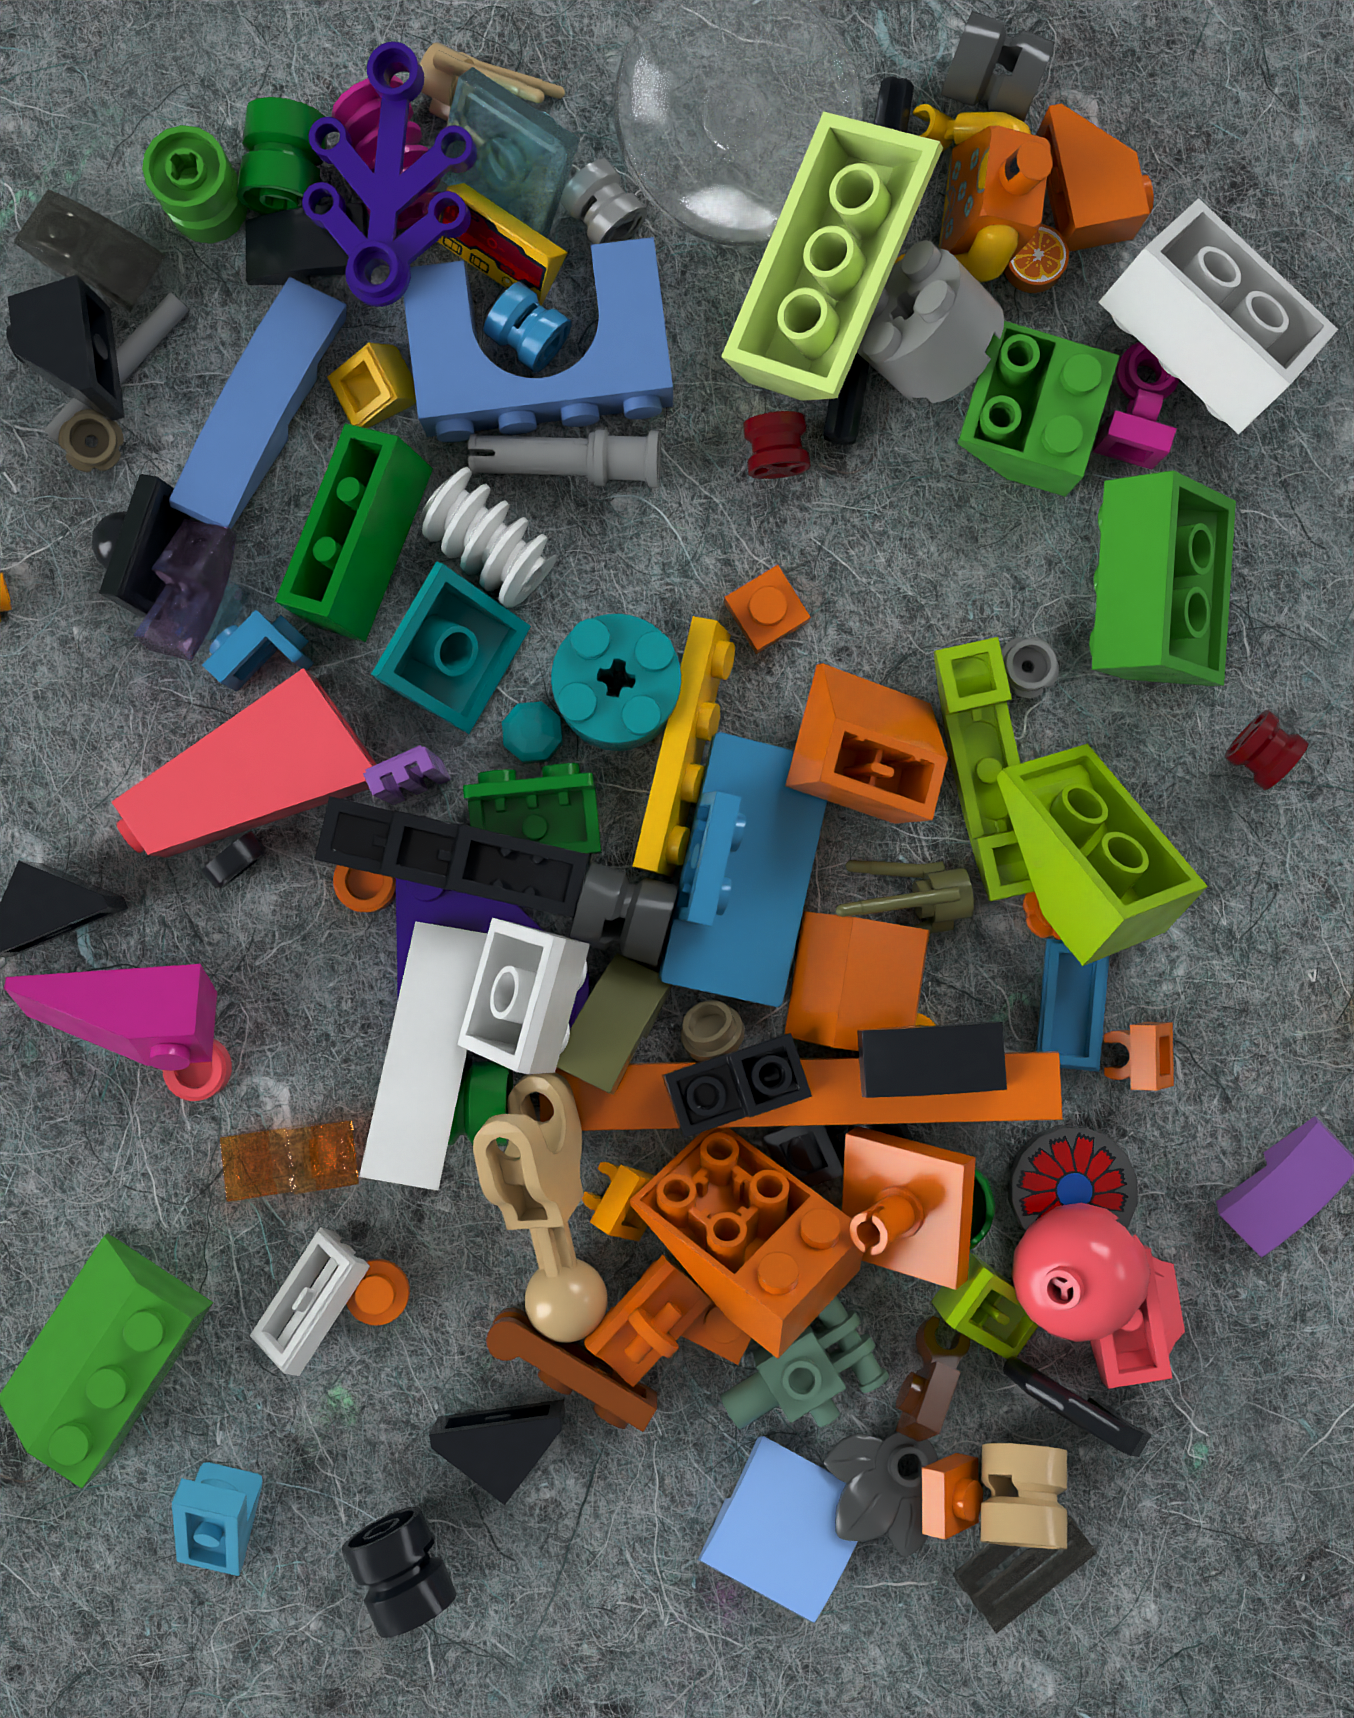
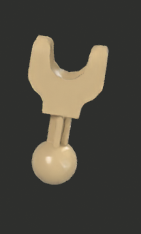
[473,1073,608,1343]

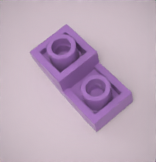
[1216,1116,1354,1258]

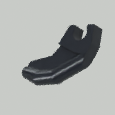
[1003,1356,1152,1457]

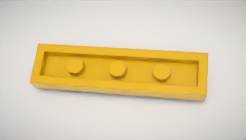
[633,616,735,878]

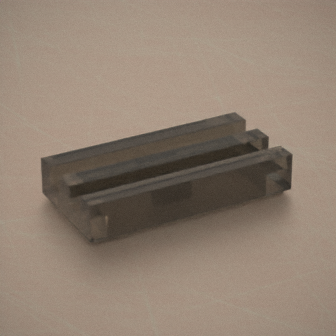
[953,1500,1097,1634]

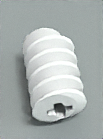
[419,467,557,608]

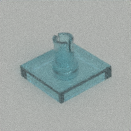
[437,67,580,239]

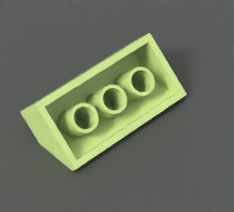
[721,111,943,401]

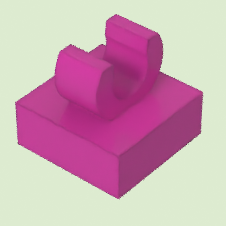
[1093,389,1177,470]

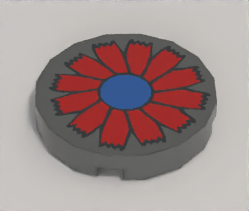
[1008,1125,1138,1231]

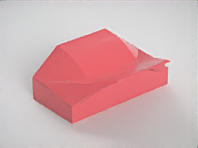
[1090,1245,1185,1389]

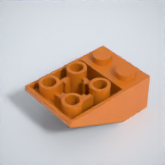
[630,1127,863,1359]

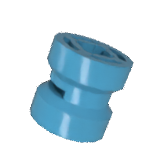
[483,281,572,373]

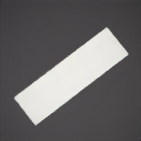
[359,921,487,1191]

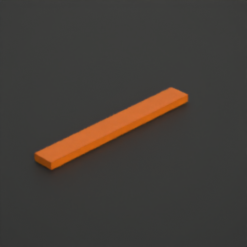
[539,1051,1063,1131]

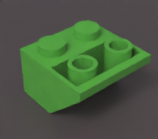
[957,321,1120,497]

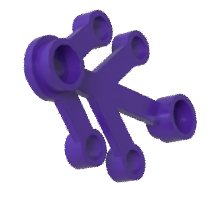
[302,42,478,307]

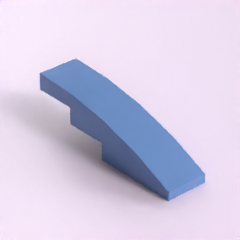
[169,277,347,534]

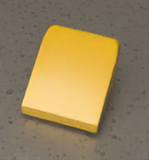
[327,342,416,428]

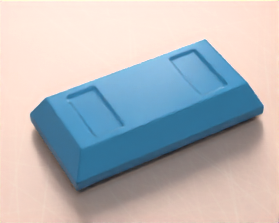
[1036,939,1110,1072]

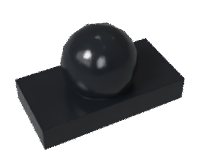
[92,474,191,620]

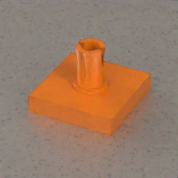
[842,1126,976,1290]

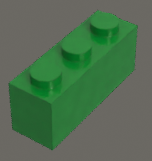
[274,423,433,643]

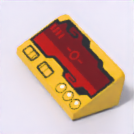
[437,183,568,306]

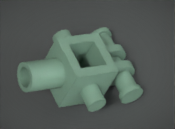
[720,1296,889,1430]

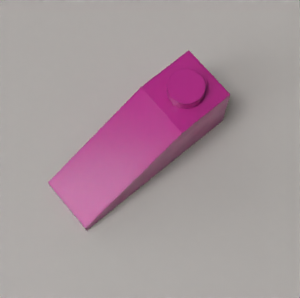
[4,964,217,1071]

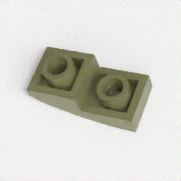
[557,953,673,1095]

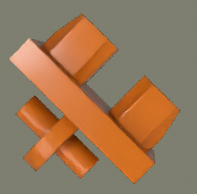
[583,1254,712,1387]

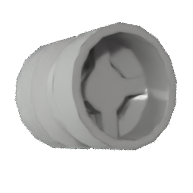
[560,158,647,244]

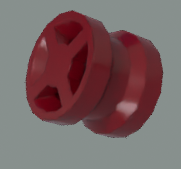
[743,411,811,479]
[1224,709,1309,790]

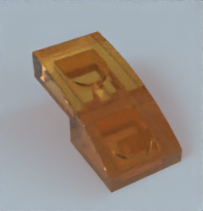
[219,1120,359,1202]

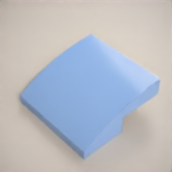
[698,1436,858,1623]

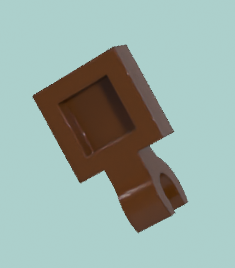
[895,1316,971,1442]

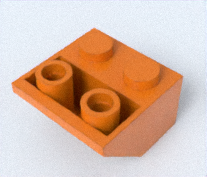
[785,663,948,824]

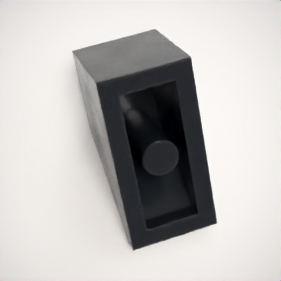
[6,275,125,421]

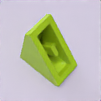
[931,1252,1039,1359]

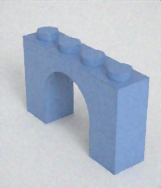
[403,237,673,442]

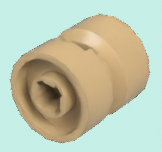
[980,1443,1067,1549]

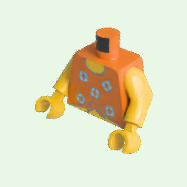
[894,104,1053,283]

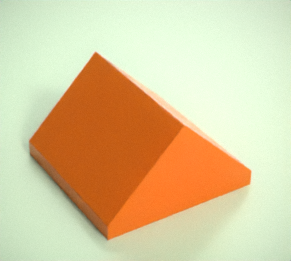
[784,911,930,1051]

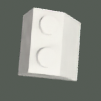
[457,917,590,1075]

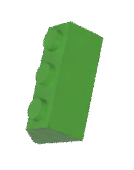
[1089,470,1236,686]
[0,1233,214,1488]

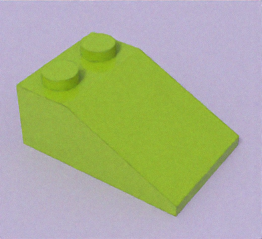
[996,743,1208,966]

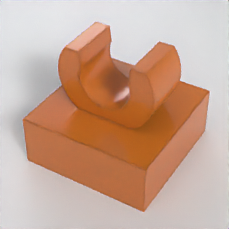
[1104,1022,1174,1091]

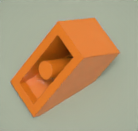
[1036,103,1154,252]

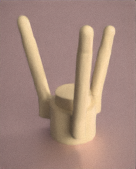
[420,42,565,168]

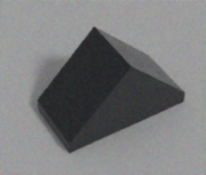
[0,860,128,957]
[429,1399,565,1505]

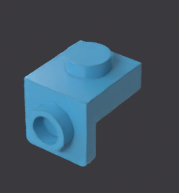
[202,610,314,692]

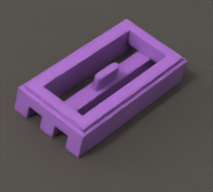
[363,745,451,805]

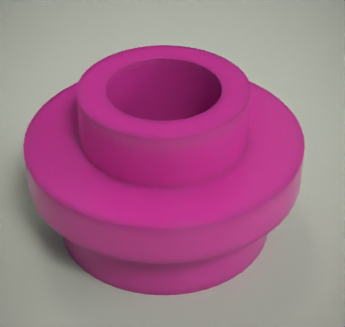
[1116,342,1180,400]

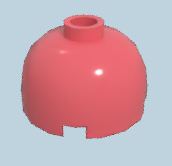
[1011,1203,1150,1342]

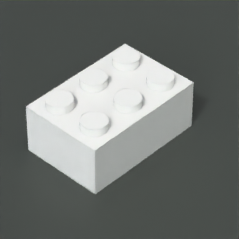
[1098,198,1338,434]

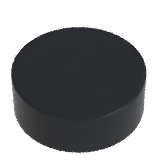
[201,831,266,889]

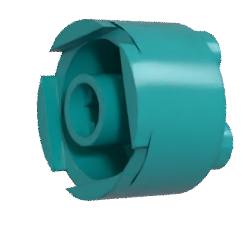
[551,614,681,751]

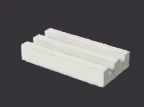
[250,1227,370,1376]

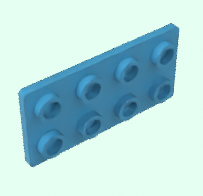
[659,732,827,1007]

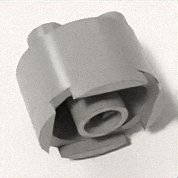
[857,240,1004,403]

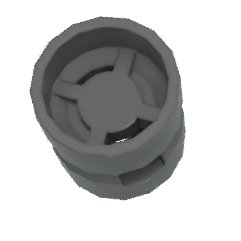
[941,10,1055,122]
[570,862,679,966]

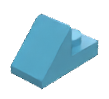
[172,1462,262,1576]

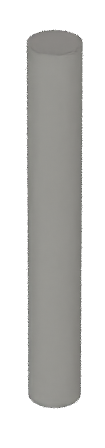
[43,292,189,444]

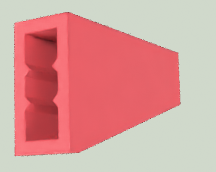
[111,668,377,858]

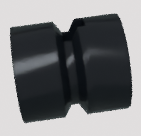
[342,1506,457,1638]

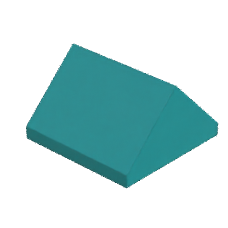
[371,561,531,734]

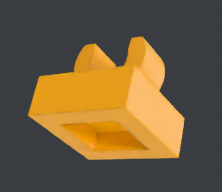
[582,1162,655,1241]

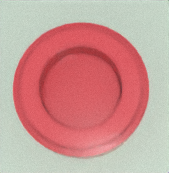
[162,1039,232,1101]

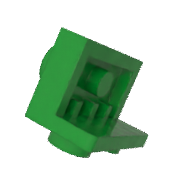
[463,763,602,855]

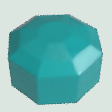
[502,701,564,764]

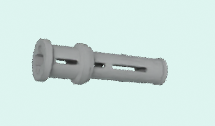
[468,428,661,488]

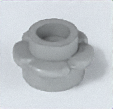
[1001,637,1059,699]

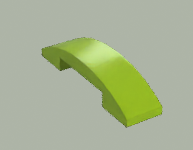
[934,637,1035,901]

